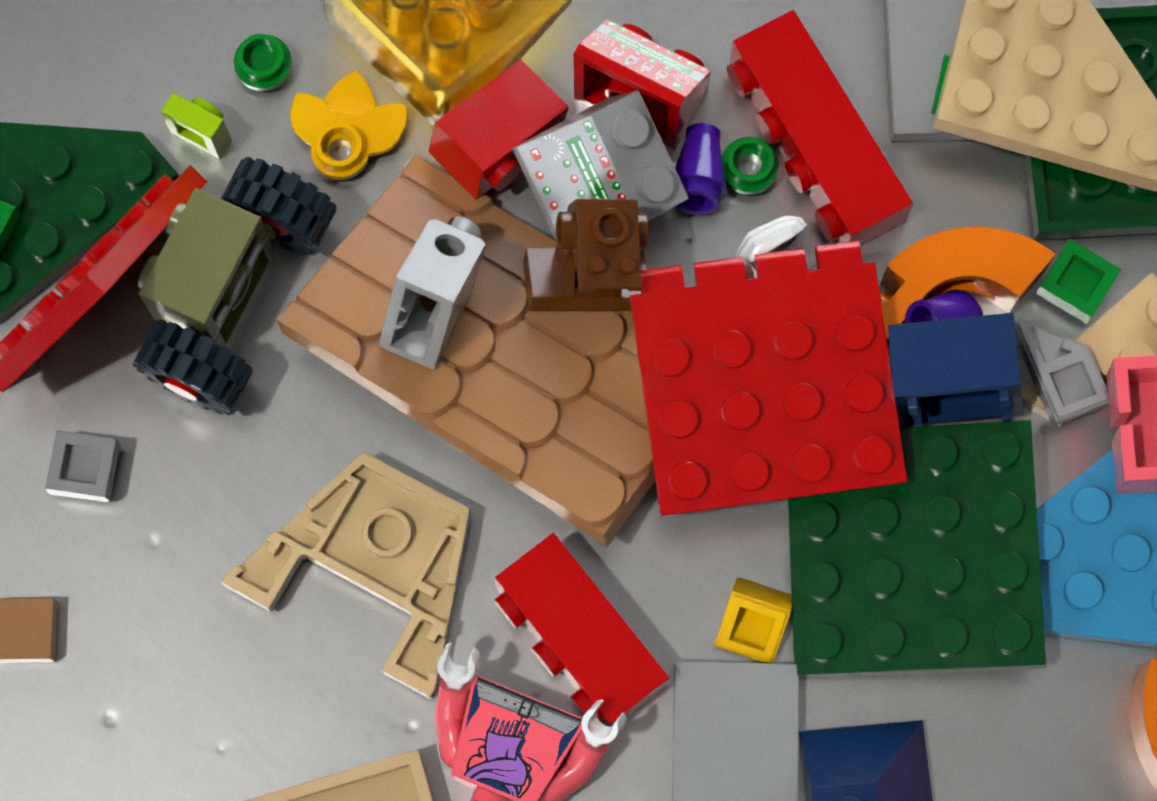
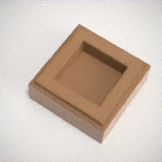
[0,598,58,663]

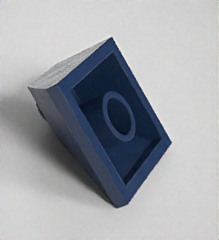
[799,720,933,801]

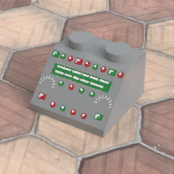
[512,90,689,240]

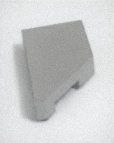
[1014,318,1109,427]

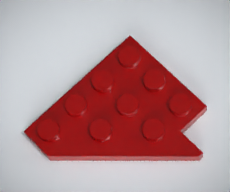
[0,165,208,393]

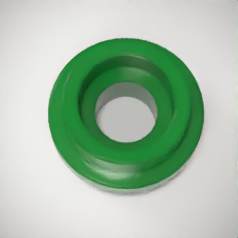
[722,137,779,195]

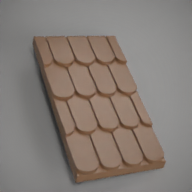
[276,155,655,547]

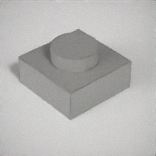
[45,430,121,502]

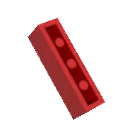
[727,9,913,247]

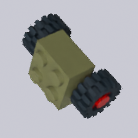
[132,157,337,415]

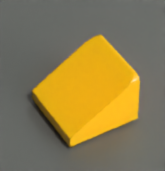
[714,578,793,664]

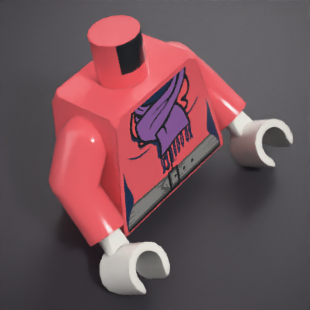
[434,642,627,801]

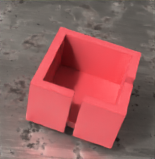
[1106,355,1157,494]

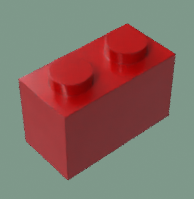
[428,59,569,200]

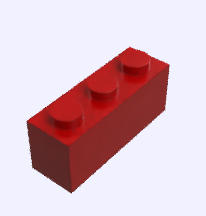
[494,532,669,727]

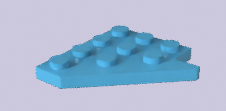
[1037,449,1157,648]

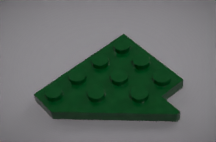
[0,122,179,324]

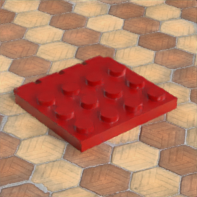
[630,240,907,516]

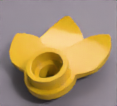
[290,70,408,180]

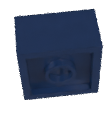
[888,312,1024,427]

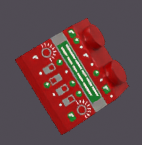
[573,19,711,150]

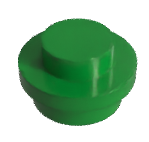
[233,34,292,91]

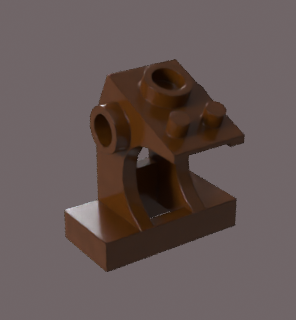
[523,199,648,311]

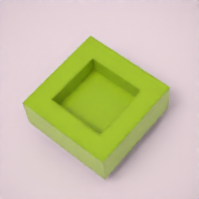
[161,92,232,160]

